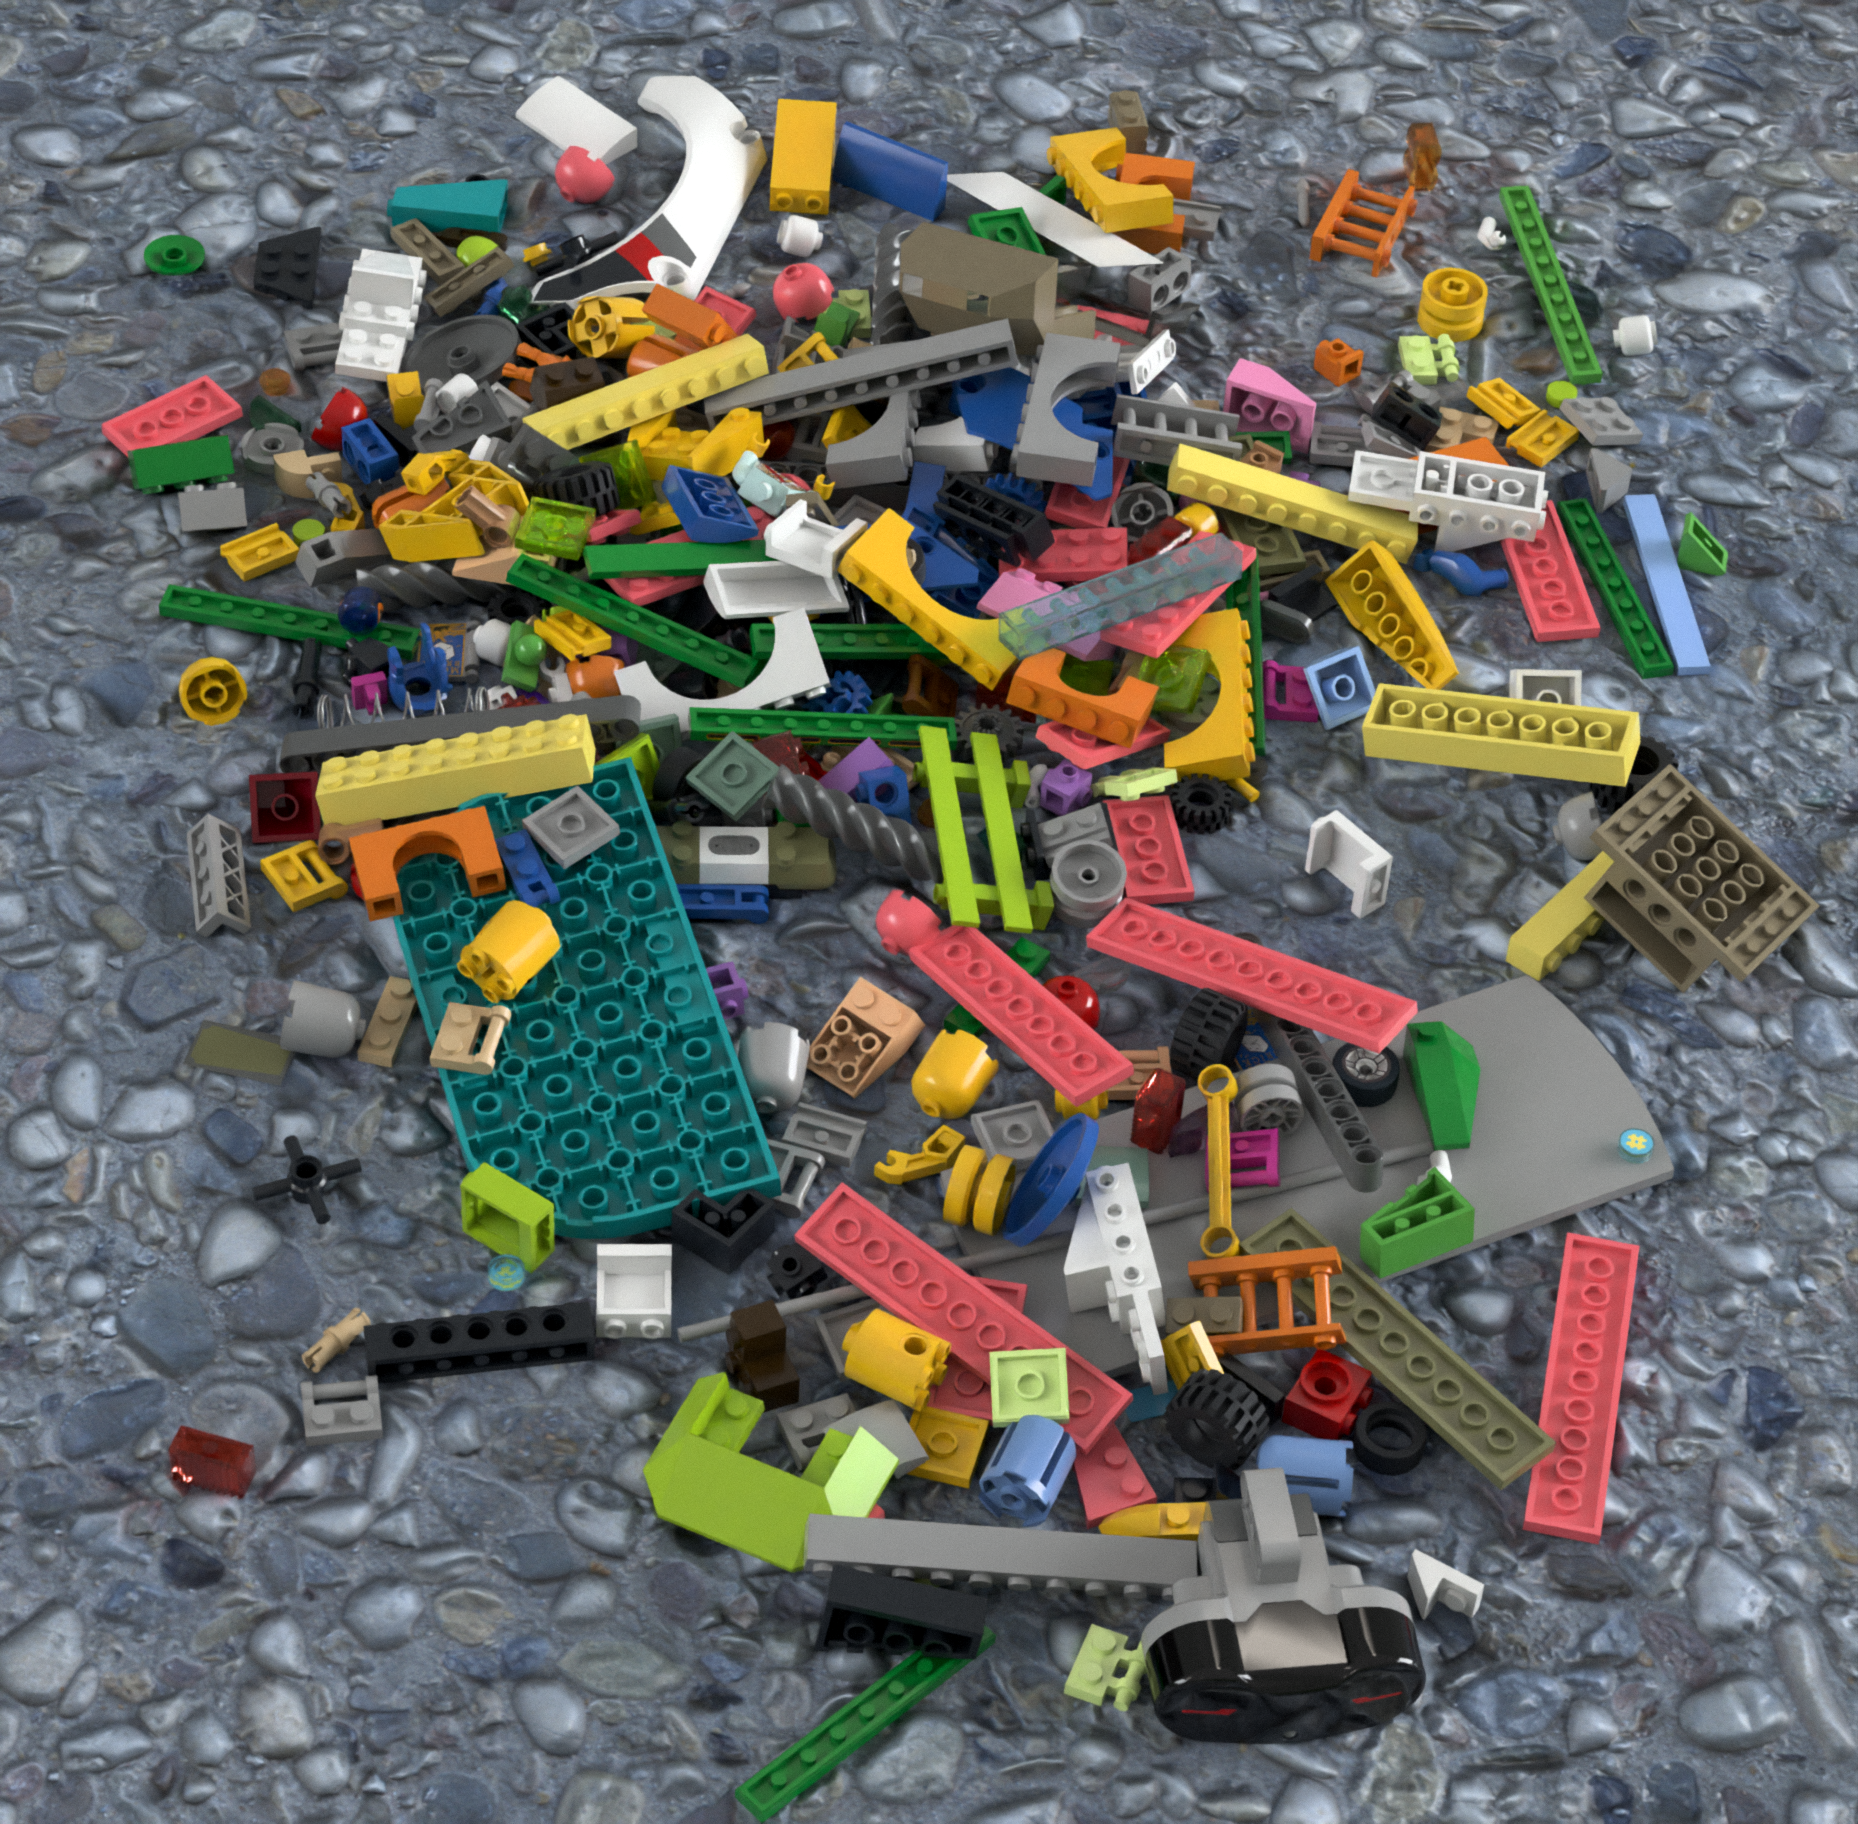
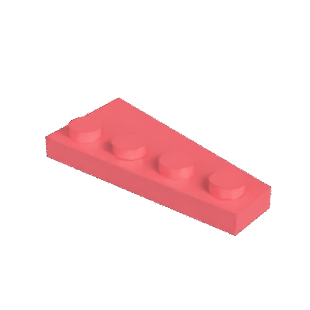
[1072,1423,1157,1529]

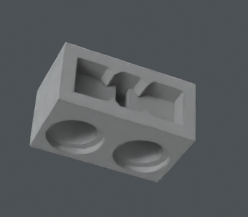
[1128,247,1191,315]

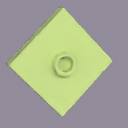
[989,1348,1070,1428]

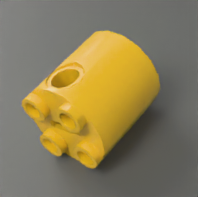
[457,900,560,1004]
[842,1308,952,1412]

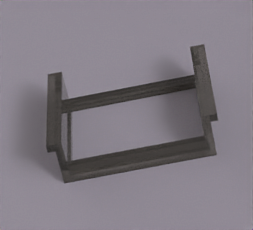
[1055,261,1200,348]

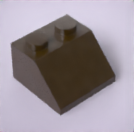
[529,356,605,412]

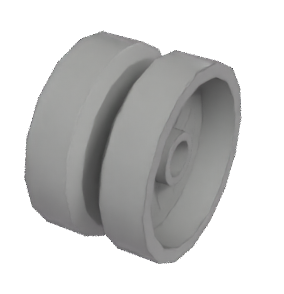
[1049,839,1127,929]

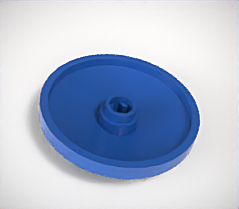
[1002,1113,1099,1247]

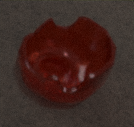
[760,420,795,461]

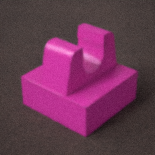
[351,671,388,715]

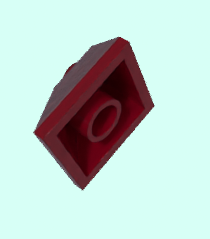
[249,771,321,843]

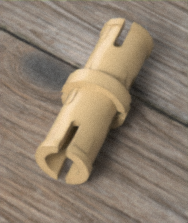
[302,1308,371,1373]

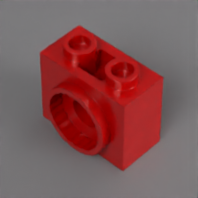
[1282,1349,1374,1440]

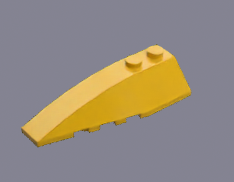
[1325,539,1459,690]

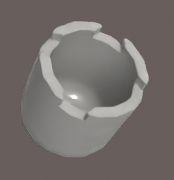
[280,980,367,1058]
[738,1022,810,1113]

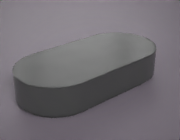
[1260,600,1314,644]

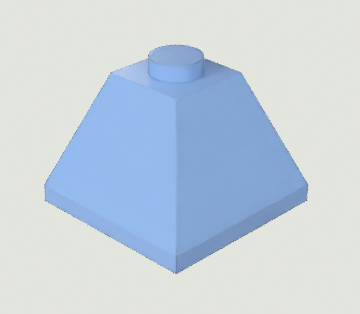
[1303,646,1376,730]

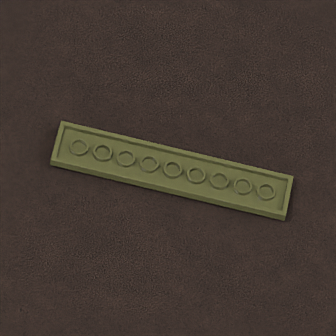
[1239,1207,1556,1490]

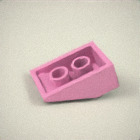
[1223,358,1316,454]

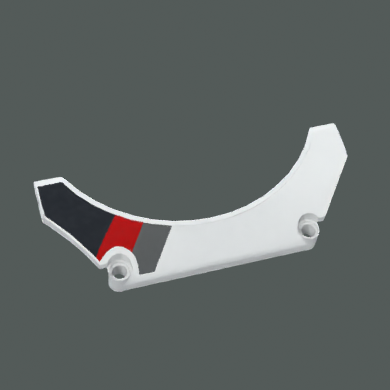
[522,76,767,319]

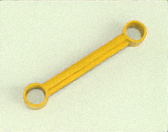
[1197,1064,1240,1259]

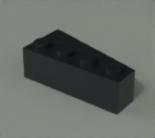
[813,1565,988,1660]

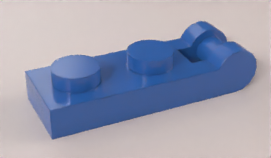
[495,829,560,908]
[676,884,769,924]

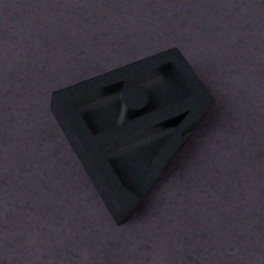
[359,467,405,508]

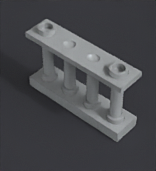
[1111,394,1242,466]

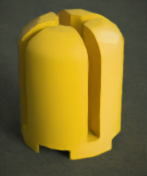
[568,296,655,359]

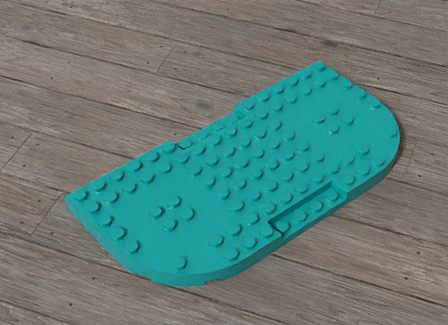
[393,757,782,1239]

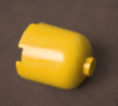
[911,1029,999,1120]

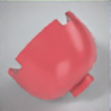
[555,146,615,204]
[772,263,834,322]
[875,890,945,956]

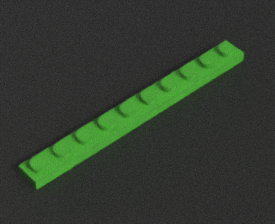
[1499,186,1603,385]

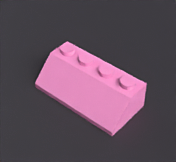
[976,568,1117,661]

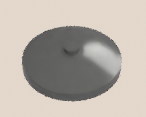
[401,315,522,397]

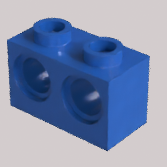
[341,418,399,485]
[855,765,912,825]

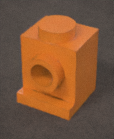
[1313,338,1364,387]

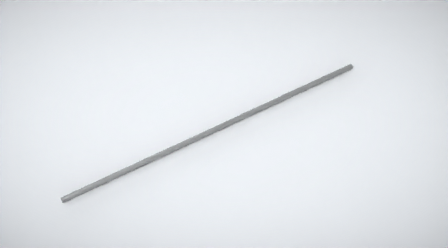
[677,1139,1471,1343]

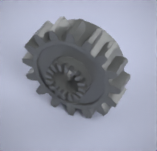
[954,703,1024,764]

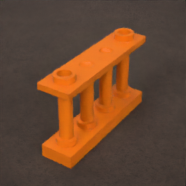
[1309,169,1417,278]
[1188,1246,1346,1360]

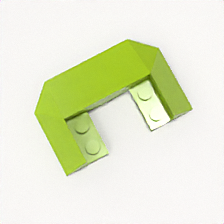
[643,1372,899,1573]

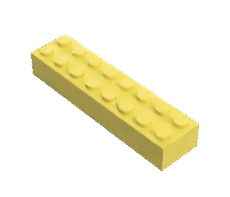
[1362,683,1640,787]
[315,714,596,826]

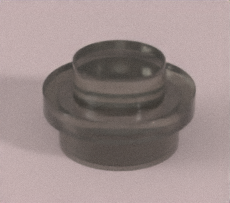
[1242,755,1268,785]

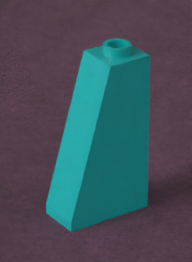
[387,179,508,233]

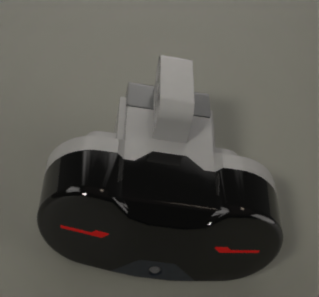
[1141,1467,1426,1744]

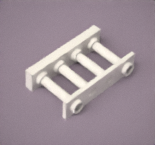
[1067,329,1176,399]

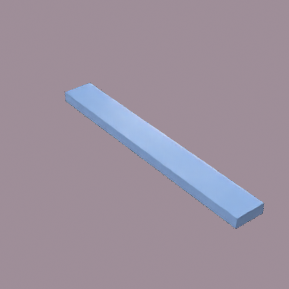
[1623,494,1711,676]

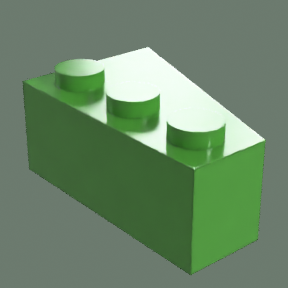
[1360,1167,1475,1279]

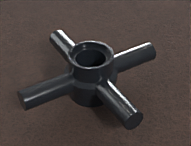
[534,231,621,276]
[252,1135,362,1224]

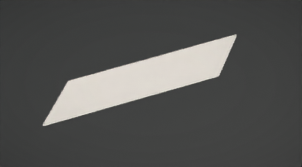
[947,172,1163,267]

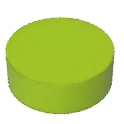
[1546,381,1578,408]
[292,519,325,547]

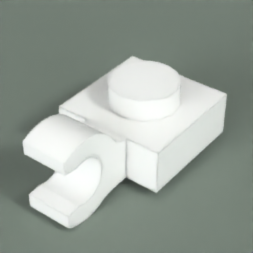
[539,657,573,703]

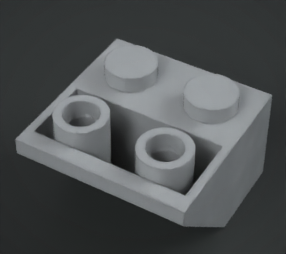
[178,482,247,533]

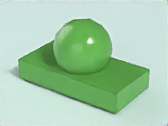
[501,620,547,693]

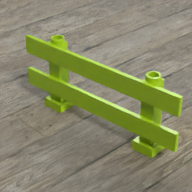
[912,726,1054,934]

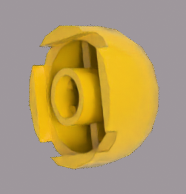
[178,657,247,726]

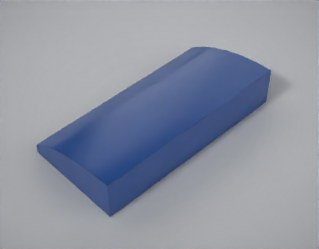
[833,122,948,221]
[661,465,759,543]

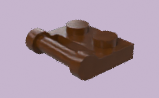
[902,654,959,719]

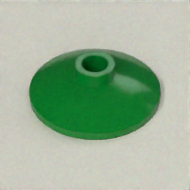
[144,235,205,276]

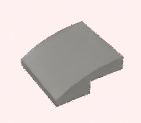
[822,1399,930,1479]

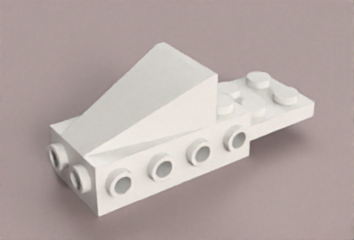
[334,248,427,382]
[1347,450,1548,553]
[1063,1163,1168,1395]

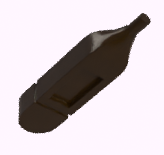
[431,227,508,251]

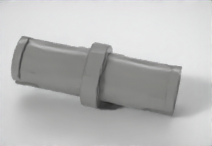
[306,472,352,518]

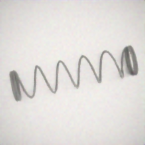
[317,687,490,729]

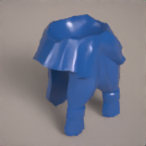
[387,623,453,716]

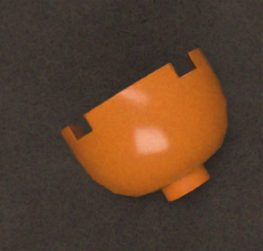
[564,655,625,698]

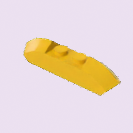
[1098,1502,1206,1542]

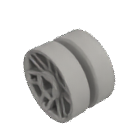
[1233,1064,1305,1138]

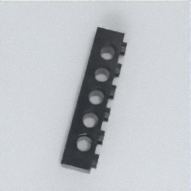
[363,1302,595,1384]

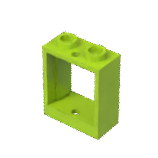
[460,1162,555,1274]

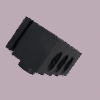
[933,474,1055,567]

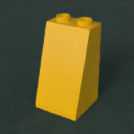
[769,99,837,215]

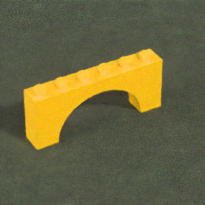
[1047,127,1173,233]
[837,508,1044,691]
[1164,608,1255,788]

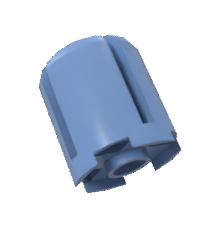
[978,1415,1076,1527]
[1255,1435,1354,1517]

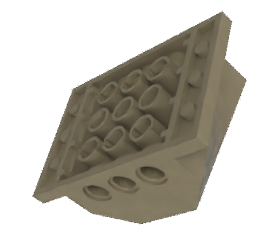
[1584,764,1819,993]

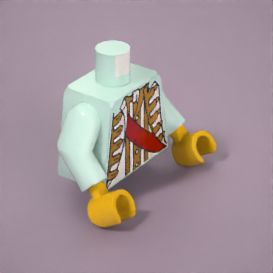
[732,432,835,518]

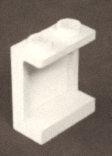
[764,499,868,579]
[1305,810,1393,919]
[596,1244,672,1339]

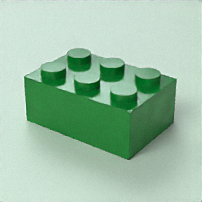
[127,435,235,494]

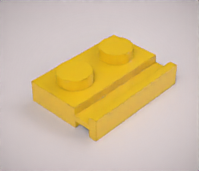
[1466,377,1541,429]
[1506,409,1580,468]
[220,523,299,582]
[534,610,612,661]
[1160,1321,1224,1391]

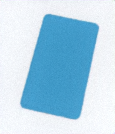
[1125,1380,1178,1422]

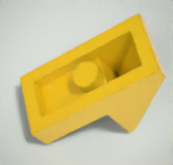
[386,371,425,430]

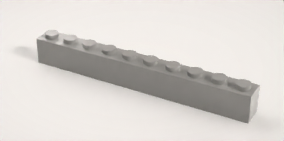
[704,318,1018,431]
[803,1514,1197,1602]

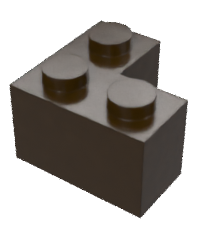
[725,1300,800,1413]

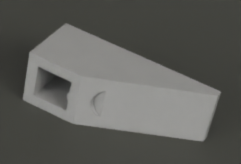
[295,528,392,588]

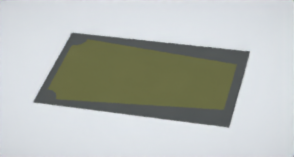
[183,1020,295,1086]

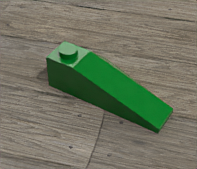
[1403,1021,1481,1151]

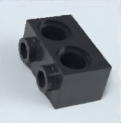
[1371,381,1442,451]

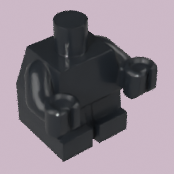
[342,637,390,687]

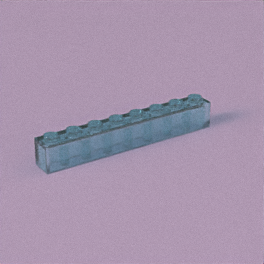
[999,533,1243,660]

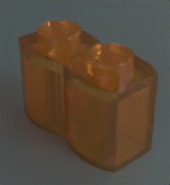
[1403,122,1442,191]

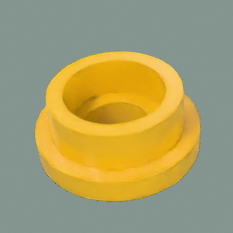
[522,242,552,267]

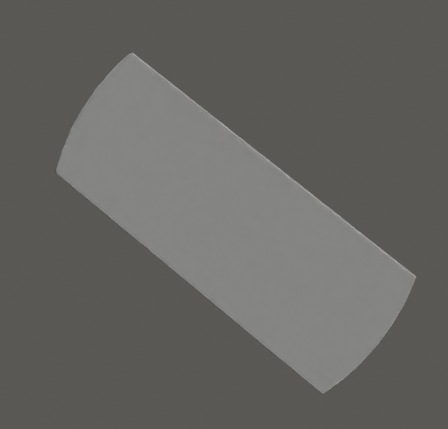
[940,975,1675,1379]

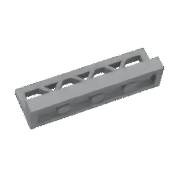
[187,813,251,937]

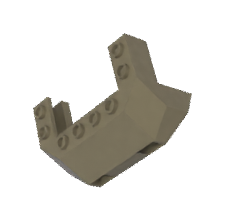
[899,222,1096,355]

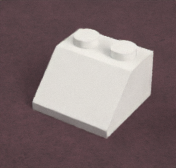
[1509,669,1582,706]

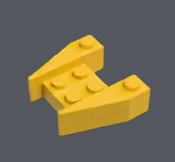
[625,408,764,486]
[378,459,534,563]

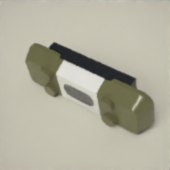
[655,821,837,899]

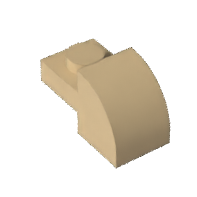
[273,449,343,498]

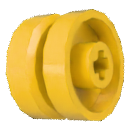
[1417,267,1488,342]
[943,1145,1017,1236]

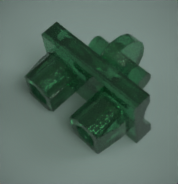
[496,284,549,325]

